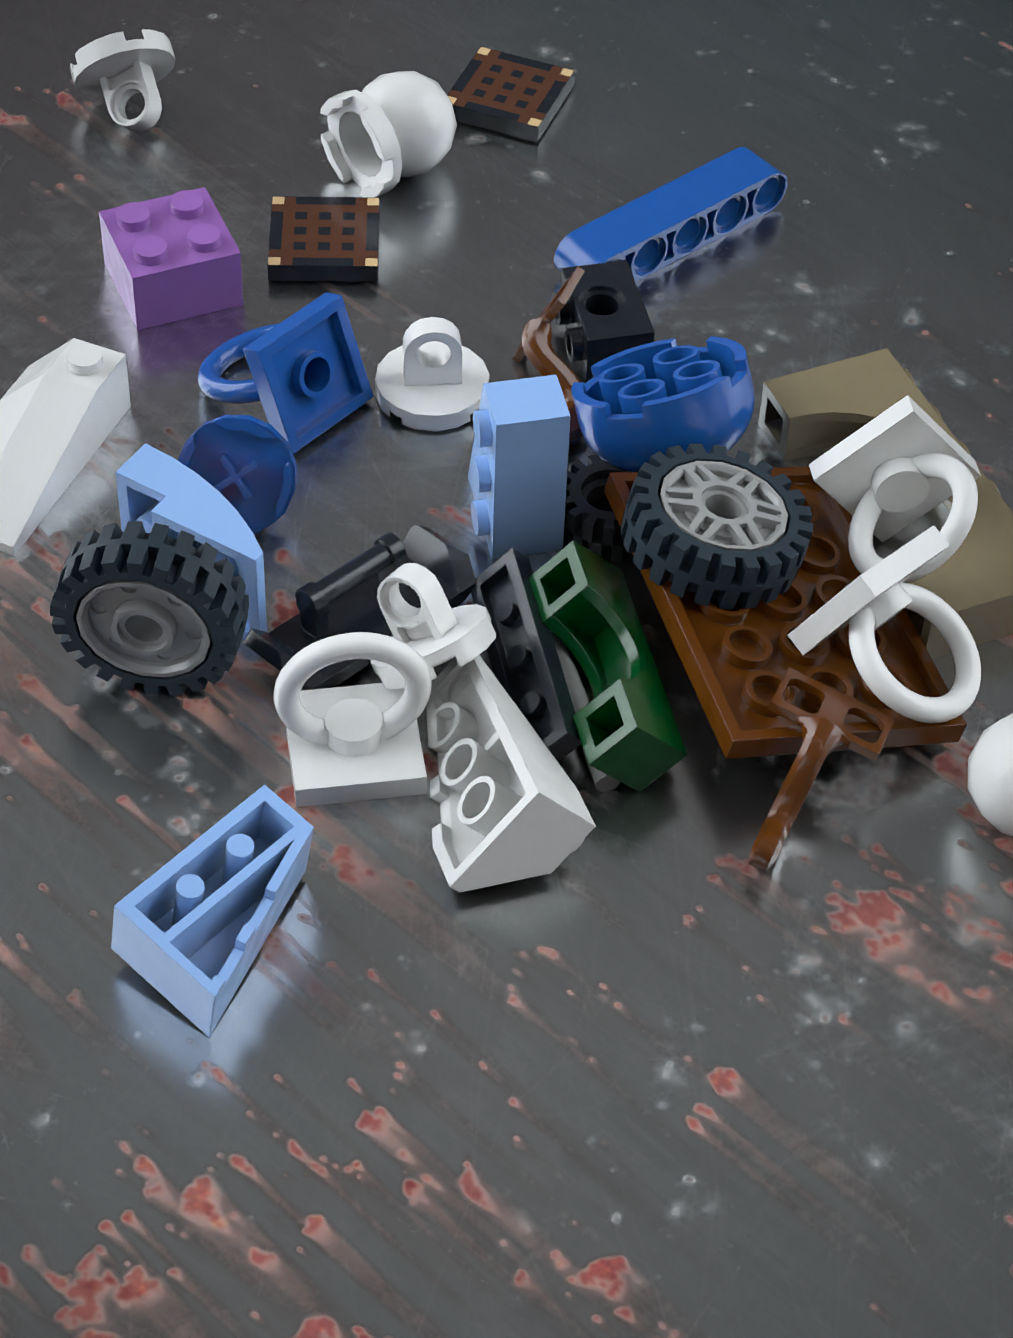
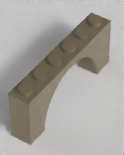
[758,348,1013,659]

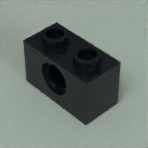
[552,260,655,383]

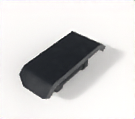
[243,525,476,689]

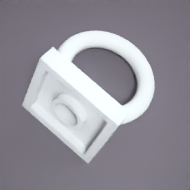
[809,395,981,583]
[788,525,981,723]
[273,632,432,807]

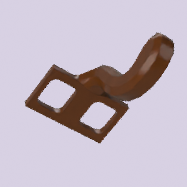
[512,266,585,447]
[748,667,895,872]

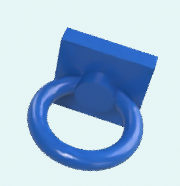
[198,292,374,454]

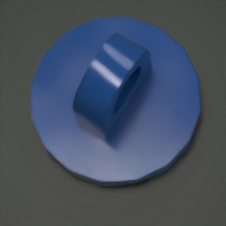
[177,414,297,534]

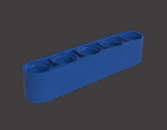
[554,147,788,282]

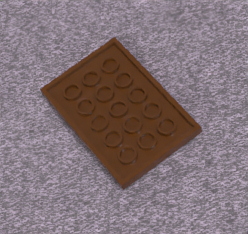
[604,466,967,759]

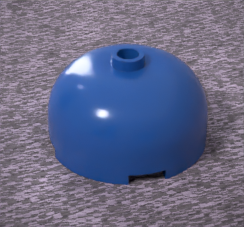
[571,336,755,472]

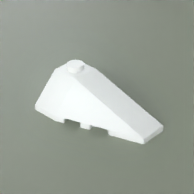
[0,338,131,556]
[426,655,596,893]

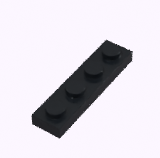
[470,548,582,762]

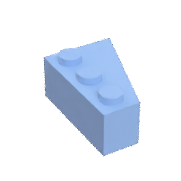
[468,375,570,559]
[111,784,314,1038]

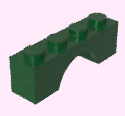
[528,541,687,792]

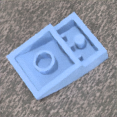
[115,443,267,640]

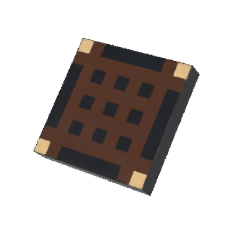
[447,46,575,142]
[267,196,380,282]

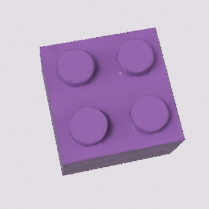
[99,187,244,331]

